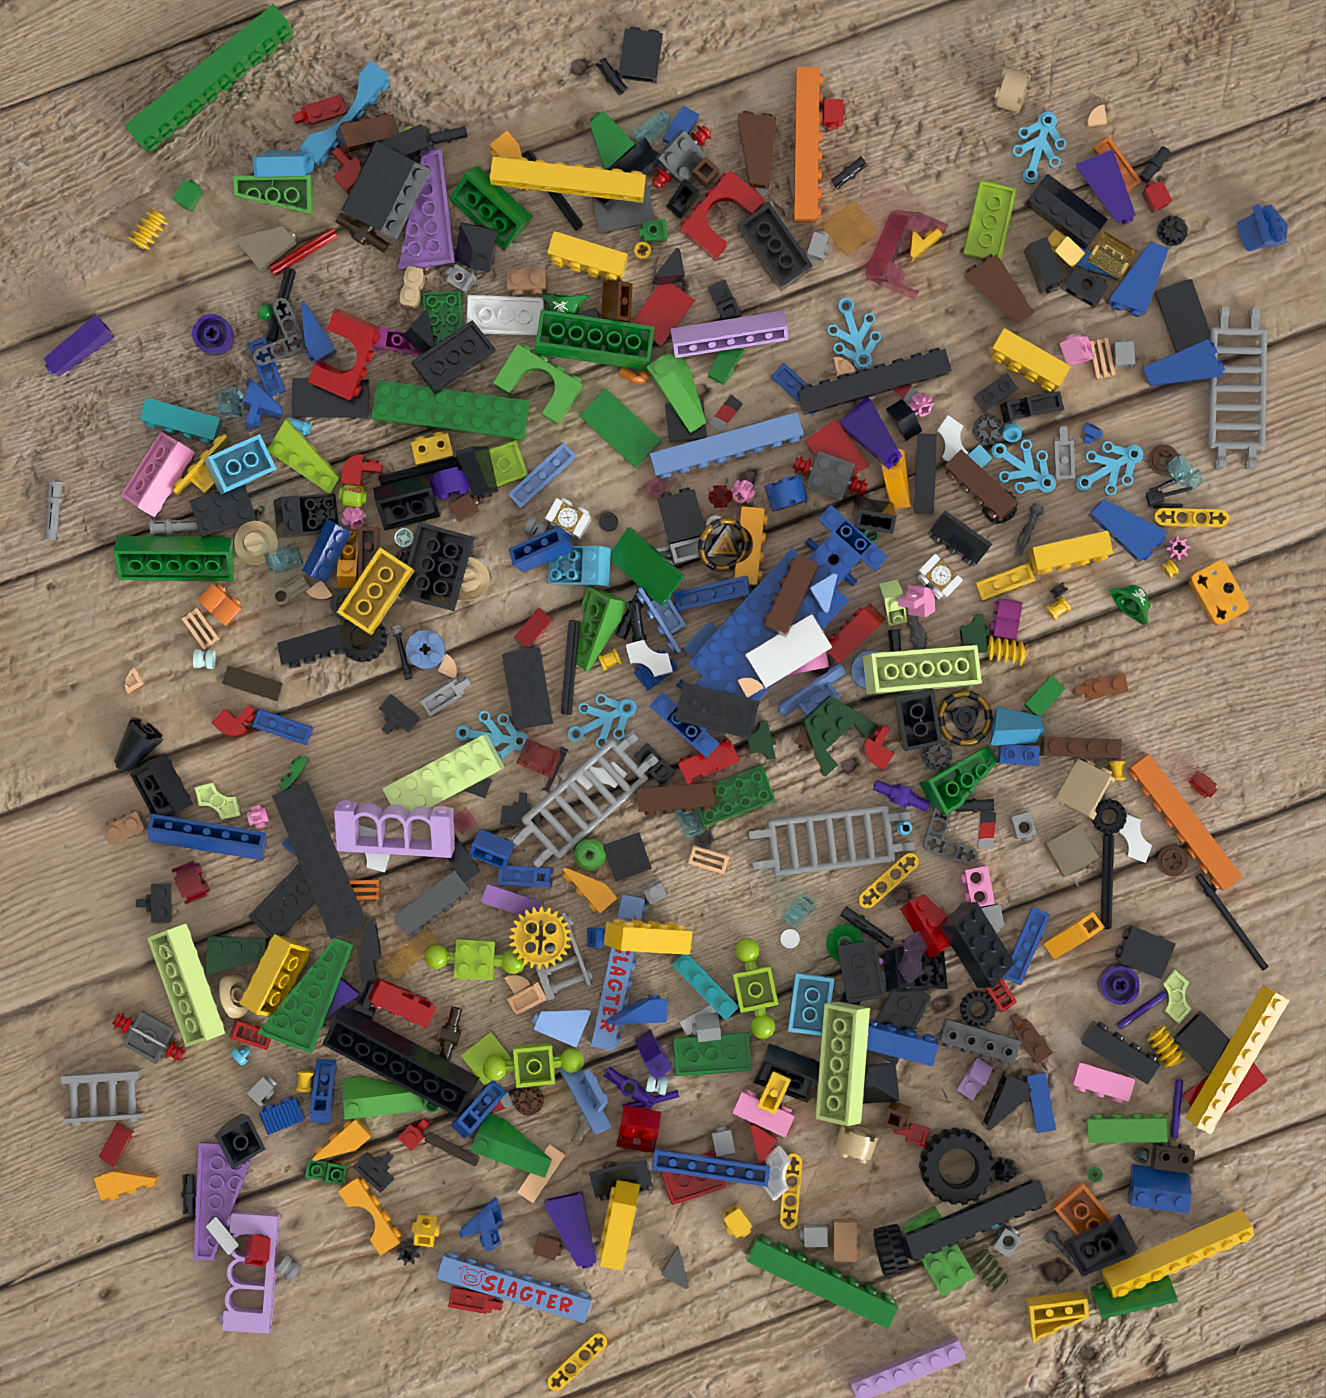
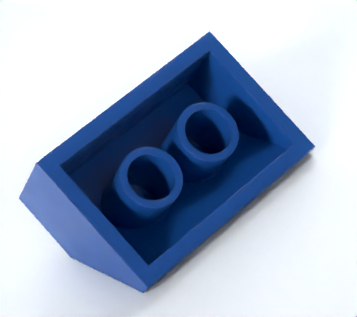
[1127,1164,1192,1214]

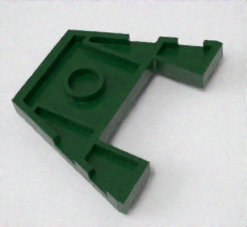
[802,695,878,777]

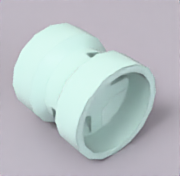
[394,528,415,549]
[193,649,216,669]
[646,1073,668,1095]

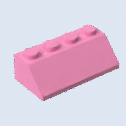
[120,431,195,517]

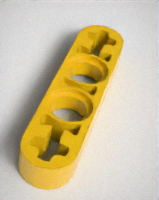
[1153,508,1229,528]
[858,853,919,909]
[780,1153,802,1229]
[548,1332,607,1391]

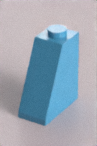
[253,150,314,177]
[990,706,1044,745]

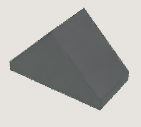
[662,1247,689,1289]

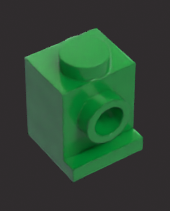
[639,219,667,243]

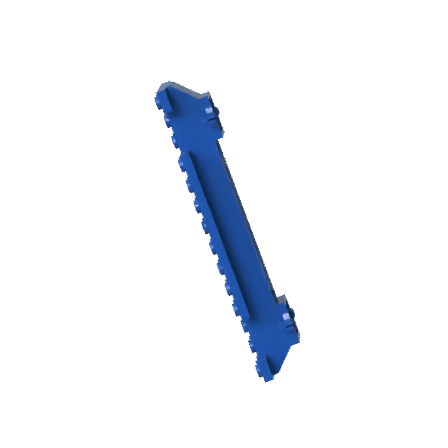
[649,505,888,758]

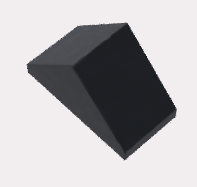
[666,179,700,219]
[652,248,685,285]
[402,311,434,354]
[886,399,922,441]

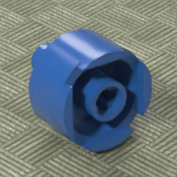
[764,474,808,512]

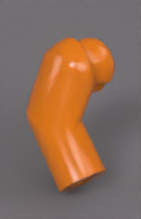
[619,367,649,384]

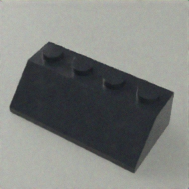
[1025,174,1108,249]

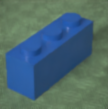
[302,519,352,583]
[509,526,573,572]

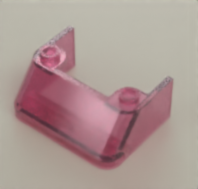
[865,210,948,300]

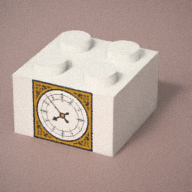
[545,498,591,540]
[915,554,963,599]

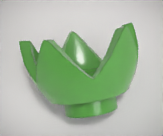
[573,839,607,872]

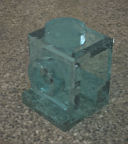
[216,386,243,417]

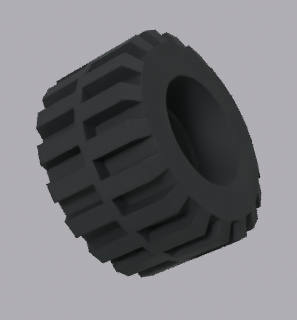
[343,619,388,662]
[873,1223,910,1277]

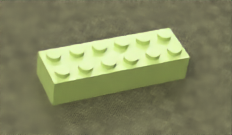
[862,645,982,695]
[383,734,505,823]
[147,924,225,1047]
[816,1001,870,1126]

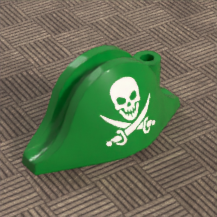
[541,293,589,315]
[1109,585,1151,626]

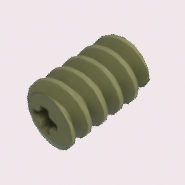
[969,1249,1009,1293]

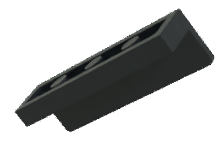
[595,138,660,210]

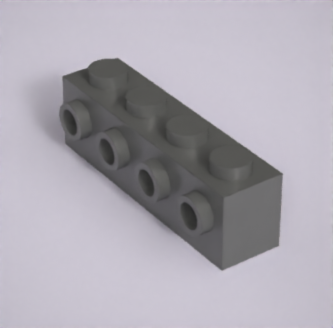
[393,870,471,937]
[938,1018,1021,1065]

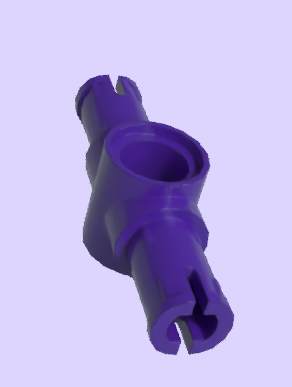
[873,780,930,811]
[603,1066,657,1109]

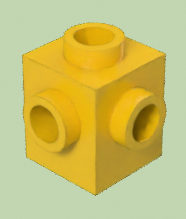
[412,1215,440,1247]

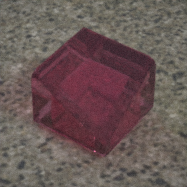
[453,807,478,834]

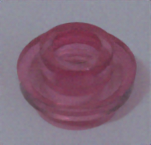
[646,478,665,498]

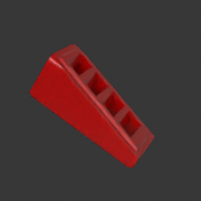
[985,978,1017,1013]
[229,1019,271,1050]

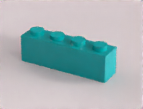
[140,398,223,444]
[671,954,739,1020]

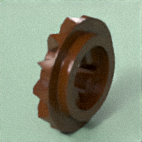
[1148,444,1179,475]
[1157,846,1188,876]
[513,1086,544,1115]

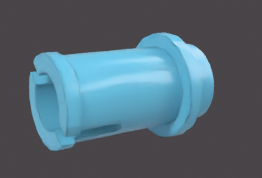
[288,417,312,435]
[897,820,912,835]

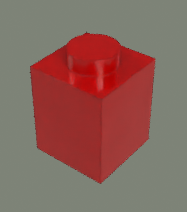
[823,99,844,130]
[1141,181,1172,213]
[244,1234,271,1267]

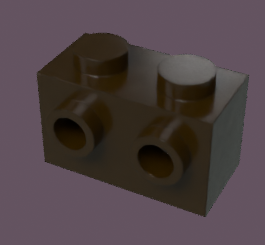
[1150,1142,1195,1174]

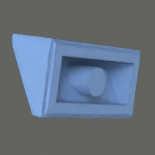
[683,621,718,658]

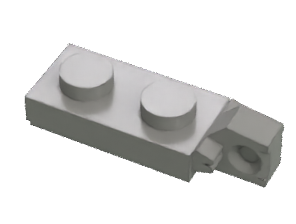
[1053,426,1075,480]
[419,675,471,717]

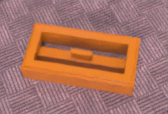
[349,880,380,900]

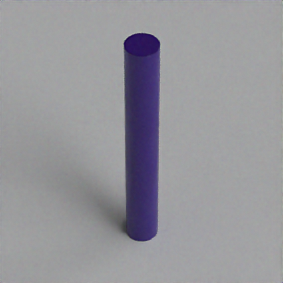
[1116,991,1168,1030]
[1170,1079,1183,1138]
[622,1090,680,1108]

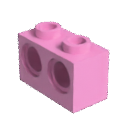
[1060,334,1095,365]
[960,865,995,907]

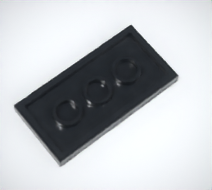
[1155,279,1210,353]
[411,320,496,394]
[292,378,370,419]
[674,682,759,739]
[248,863,315,939]
[868,991,931,1065]

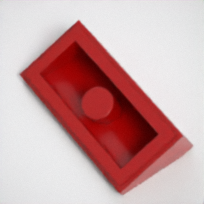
[514,608,553,649]
[98,1122,134,1167]

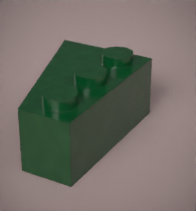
[206,935,269,975]

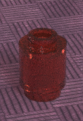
[1188,771,1218,798]

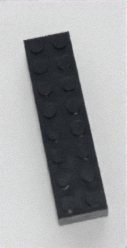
[272,781,367,939]
[322,1005,480,1117]

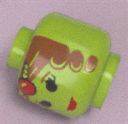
[339,484,368,508]

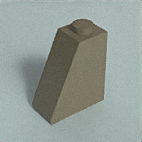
[235,226,298,273]

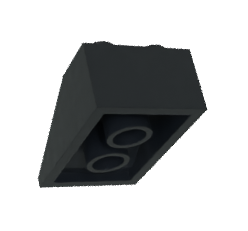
[895,688,942,751]
[982,1071,1031,1131]
[1064,1213,1138,1277]

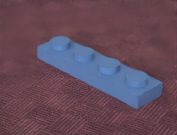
[508,443,577,509]

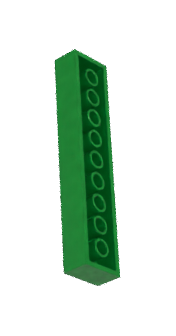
[124,4,294,152]

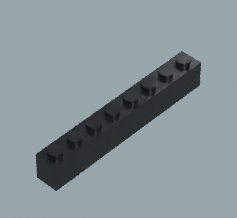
[797,347,952,416]
[898,1179,1048,1261]

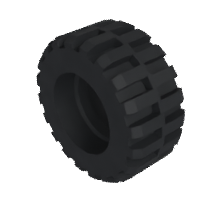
[919,1127,995,1205]

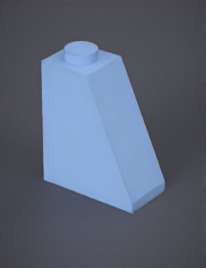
[532,1008,591,1047]

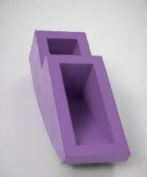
[481,883,543,917]

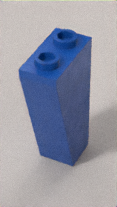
[1107,242,1169,317]
[1143,339,1225,387]
[1088,499,1168,562]

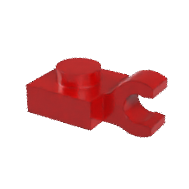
[398,1117,430,1151]
[893,1123,930,1147]

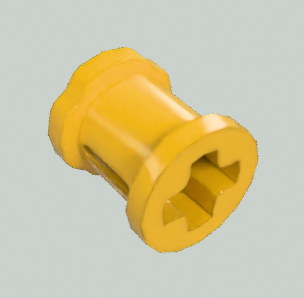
[1045,596,1071,621]
[598,648,622,671]
[1108,761,1126,781]
[295,1070,314,1092]

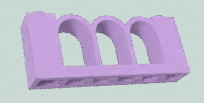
[334,800,455,858]
[220,1210,280,1334]

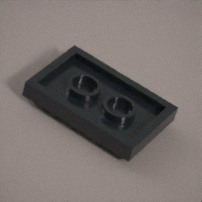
[189,484,257,538]
[837,939,886,1004]

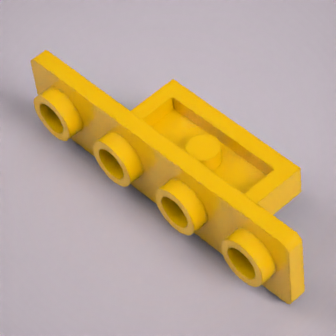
[173,434,230,495]

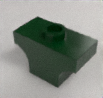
[959,613,989,653]
[747,721,776,760]

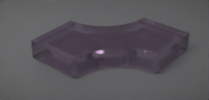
[898,931,928,983]

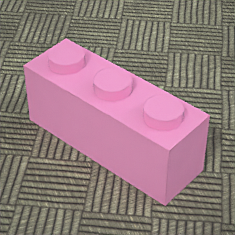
[1070,1061,1136,1103]
[732,1089,795,1137]

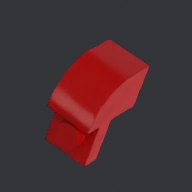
[332,147,362,195]
[341,454,383,485]
[211,705,257,736]
[863,725,894,770]

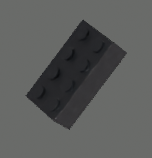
[737,202,813,291]
[502,647,554,730]
[939,902,1015,988]

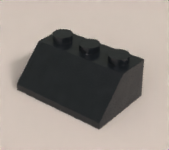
[373,474,440,531]
[928,510,992,566]
[130,753,193,817]
[753,1043,820,1103]
[589,1159,653,1201]

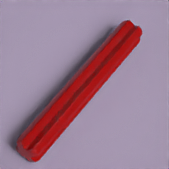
[269,228,338,275]

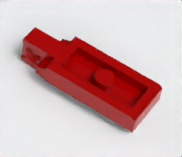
[292,94,347,125]
[448,1287,503,1314]

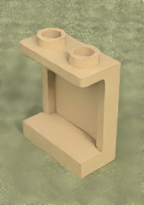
[1056,759,1115,820]

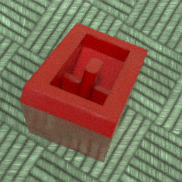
[750,1123,777,1164]

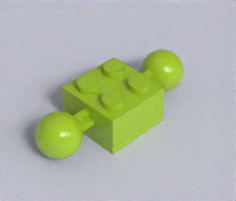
[424,938,525,980]
[732,938,779,1039]
[483,1042,584,1088]

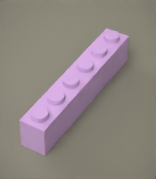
[670,310,788,358]
[850,1336,966,1398]

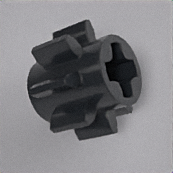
[994,1158,1017,1183]
[397,1241,420,1266]

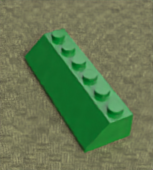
[535,310,655,371]
[113,536,234,581]

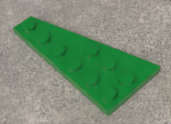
[257,937,354,1054]

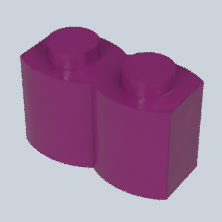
[989,598,1023,640]

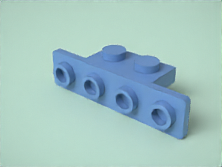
[636,586,686,654]
[778,664,846,717]
[559,1067,611,1135]

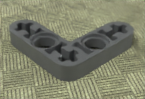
[251,298,305,366]
[923,806,978,864]

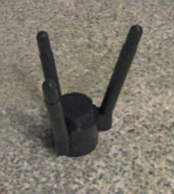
[1146,476,1193,509]

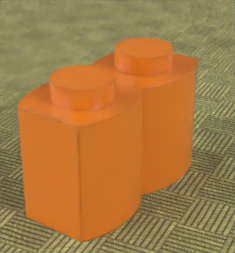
[197,583,243,626]

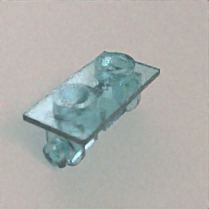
[632,109,672,143]

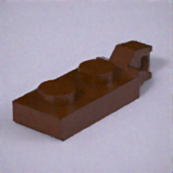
[1010,1013,1053,1064]

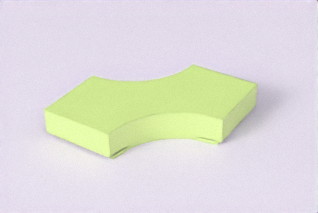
[194,783,241,820]
[1161,969,1191,1024]

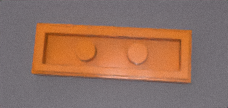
[1092,136,1142,192]

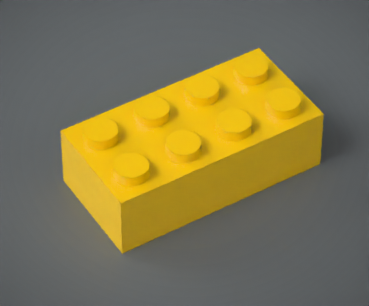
[547,231,628,282]
[988,328,1071,392]
[1027,531,1113,575]
[337,548,415,635]
[604,919,693,954]
[240,934,312,1017]
[598,1180,640,1271]

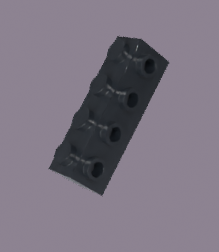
[277,624,354,669]
[1080,1020,1160,1085]

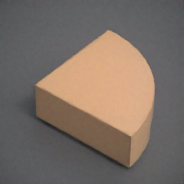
[1087,104,1107,127]
[833,357,856,377]
[306,581,332,599]
[438,654,457,678]
[125,667,145,693]
[737,678,764,697]
[505,975,531,994]

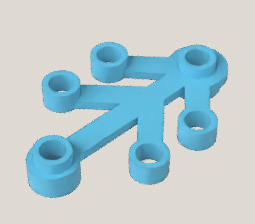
[1012,112,1066,184]
[827,298,881,370]
[991,439,1056,494]
[1075,441,1143,496]
[568,694,637,748]
[455,711,530,761]

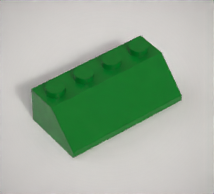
[449,165,533,250]
[1090,1275,1178,1319]

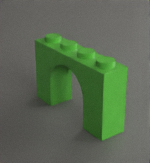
[493,344,583,426]

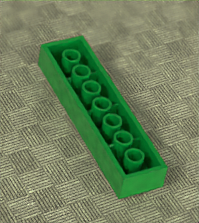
[372,380,530,441]
[746,1233,898,1329]

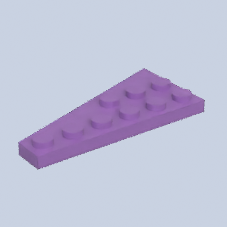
[398,150,455,271]
[194,1142,252,1261]

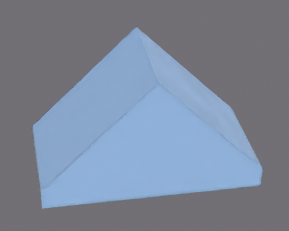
[809,574,838,613]

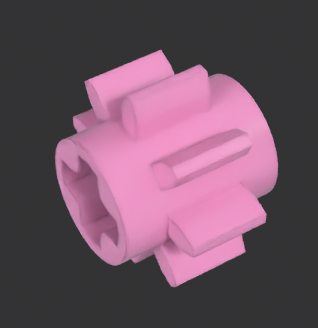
[908,392,934,417]
[730,480,756,504]
[341,507,366,530]
[1165,536,1190,561]
[247,805,270,829]

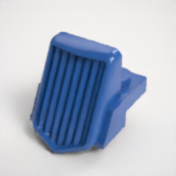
[1237,204,1288,252]
[243,378,282,432]
[459,1197,504,1251]

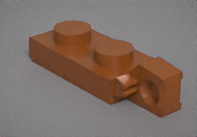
[1073,673,1129,698]

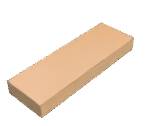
[517,1143,565,1203]

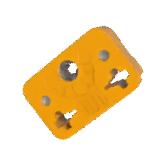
[1188,561,1249,626]

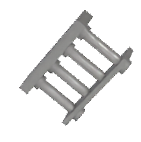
[526,911,594,1001]
[60,1069,144,1126]

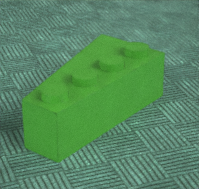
[233,175,314,216]
[1088,1113,1169,1143]

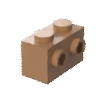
[507,269,547,296]
[102,810,148,846]
[832,1219,861,1262]

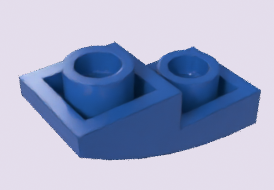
[663,106,699,144]

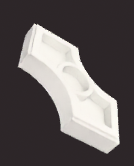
[936,415,968,462]
[626,640,673,677]
[576,762,627,790]
[1118,815,1152,863]
[359,825,391,872]
[763,1146,791,1201]

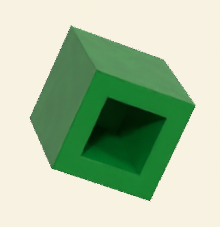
[172,179,203,212]

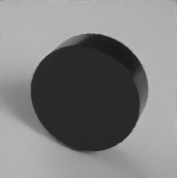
[599,512,618,532]

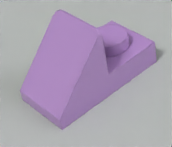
[956,1057,993,1100]

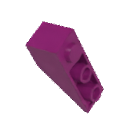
[373,327,421,356]

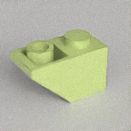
[879,579,907,626]

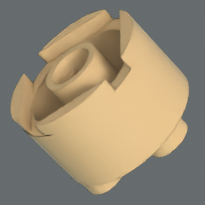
[994,69,1031,113]
[835,1125,879,1164]

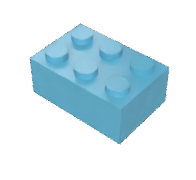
[204,434,276,495]
[787,972,834,1036]

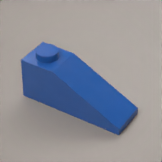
[301,301,337,363]
[607,994,667,1025]
[309,1059,336,1123]
[450,1080,507,1138]

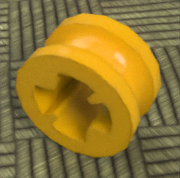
[634,242,651,261]
[1161,559,1179,579]

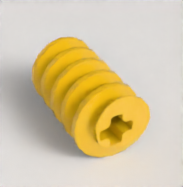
[127,207,168,250]
[985,636,1027,666]
[1146,1024,1186,1068]

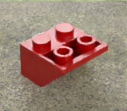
[616,1105,662,1153]

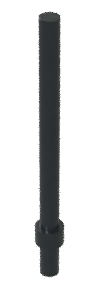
[1195,873,1269,971]

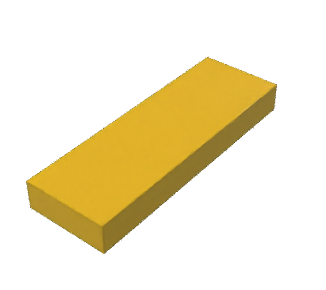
[975,563,1036,601]

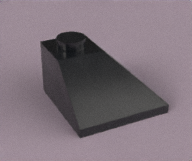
[455,222,498,272]
[862,1062,900,1104]
[214,1113,266,1169]

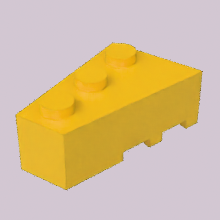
[1026,1291,1089,1343]

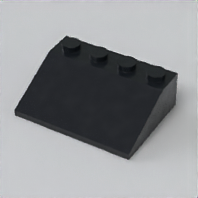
[341,140,431,239]
[399,522,475,611]

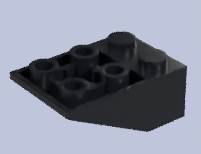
[273,494,339,538]
[883,949,948,992]

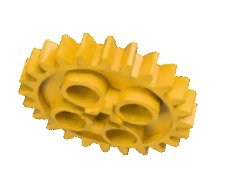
[509,906,572,970]

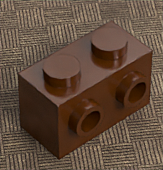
[601,280,633,322]

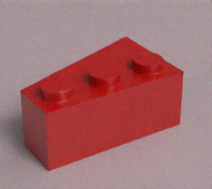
[827,603,886,664]
[678,738,740,785]
[900,894,951,958]
[368,977,436,1028]

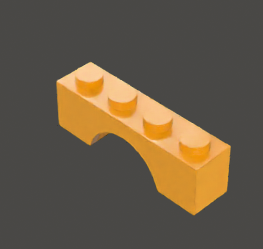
[734,506,768,586]
[338,1176,402,1256]

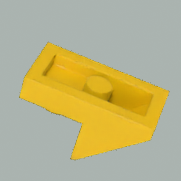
[909,228,943,262]
[1048,230,1085,268]
[757,1071,791,1115]

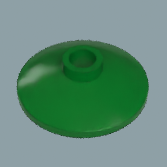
[826,924,864,962]

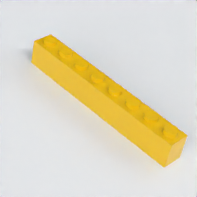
[490,155,646,203]
[1185,985,1289,1134]
[1101,1209,1254,1298]

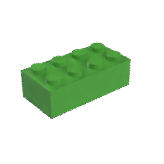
[901,1205,975,1296]

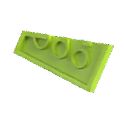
[268,418,341,494]

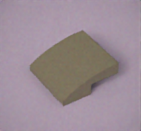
[1045,824,1099,877]

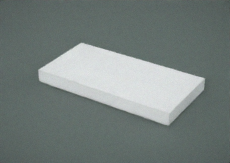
[466,295,544,337]
[746,614,832,688]

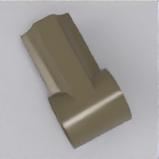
[272,574,310,607]

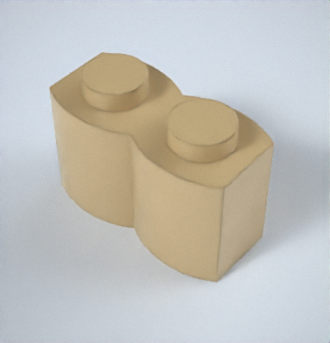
[400,266,425,310]

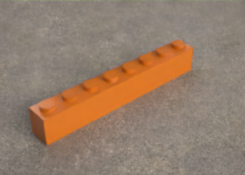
[793,67,823,223]
[1128,754,1242,891]

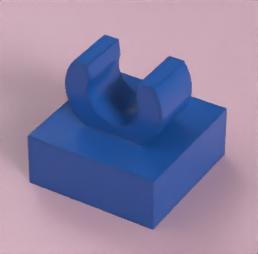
[1082,421,1103,445]
[587,927,605,948]

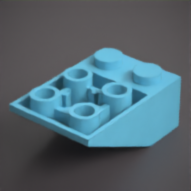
[548,546,611,586]

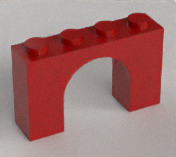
[680,170,765,261]
[308,308,381,400]

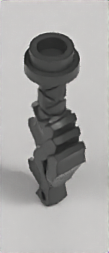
[1014,503,1044,557]
[906,616,928,650]
[1044,1229,1076,1267]

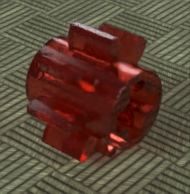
[708,485,732,508]

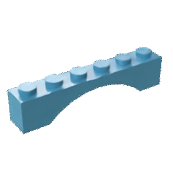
[299,61,391,168]

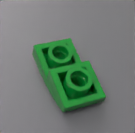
[708,348,744,385]
[1024,675,1065,716]
[278,756,309,791]
[304,1158,347,1185]

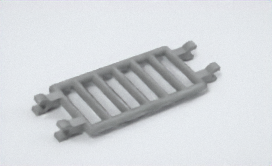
[1208,307,1267,470]
[511,730,659,868]
[748,805,914,876]

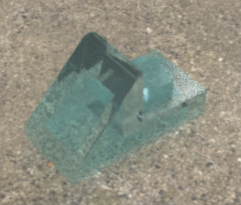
[1165,454,1203,495]
[264,547,303,573]
[675,808,705,839]
[781,893,818,929]

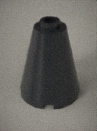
[114,717,164,772]

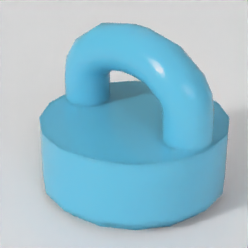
[1002,423,1022,442]
[230,1046,250,1066]

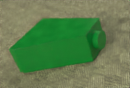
[589,111,635,170]

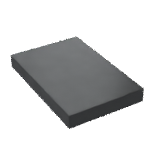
[592,184,655,234]

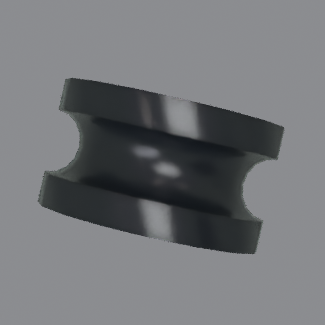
[1049,582,1068,599]
[696,830,713,847]

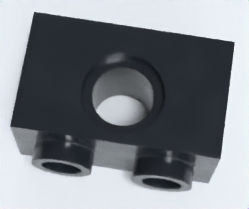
[1061,266,1109,308]
[973,373,1018,413]

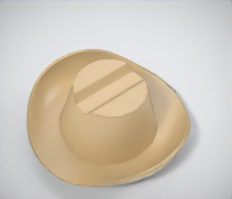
[234,521,278,565]
[458,557,490,601]
[220,974,250,1018]

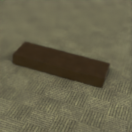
[222,666,283,701]
[424,1131,480,1166]

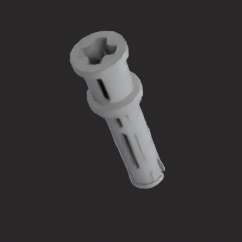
[45,481,65,540]
[150,518,199,536]

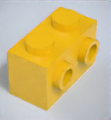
[411,431,455,466]
[722,1201,753,1238]

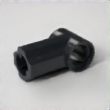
[354,981,376,1020]

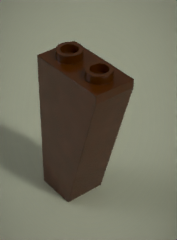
[738,111,776,189]
[964,254,1034,323]

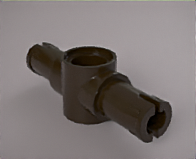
[335,213,390,253]
[438,1006,462,1061]

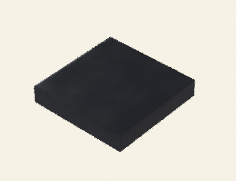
[665,400,707,443]
[603,833,652,881]

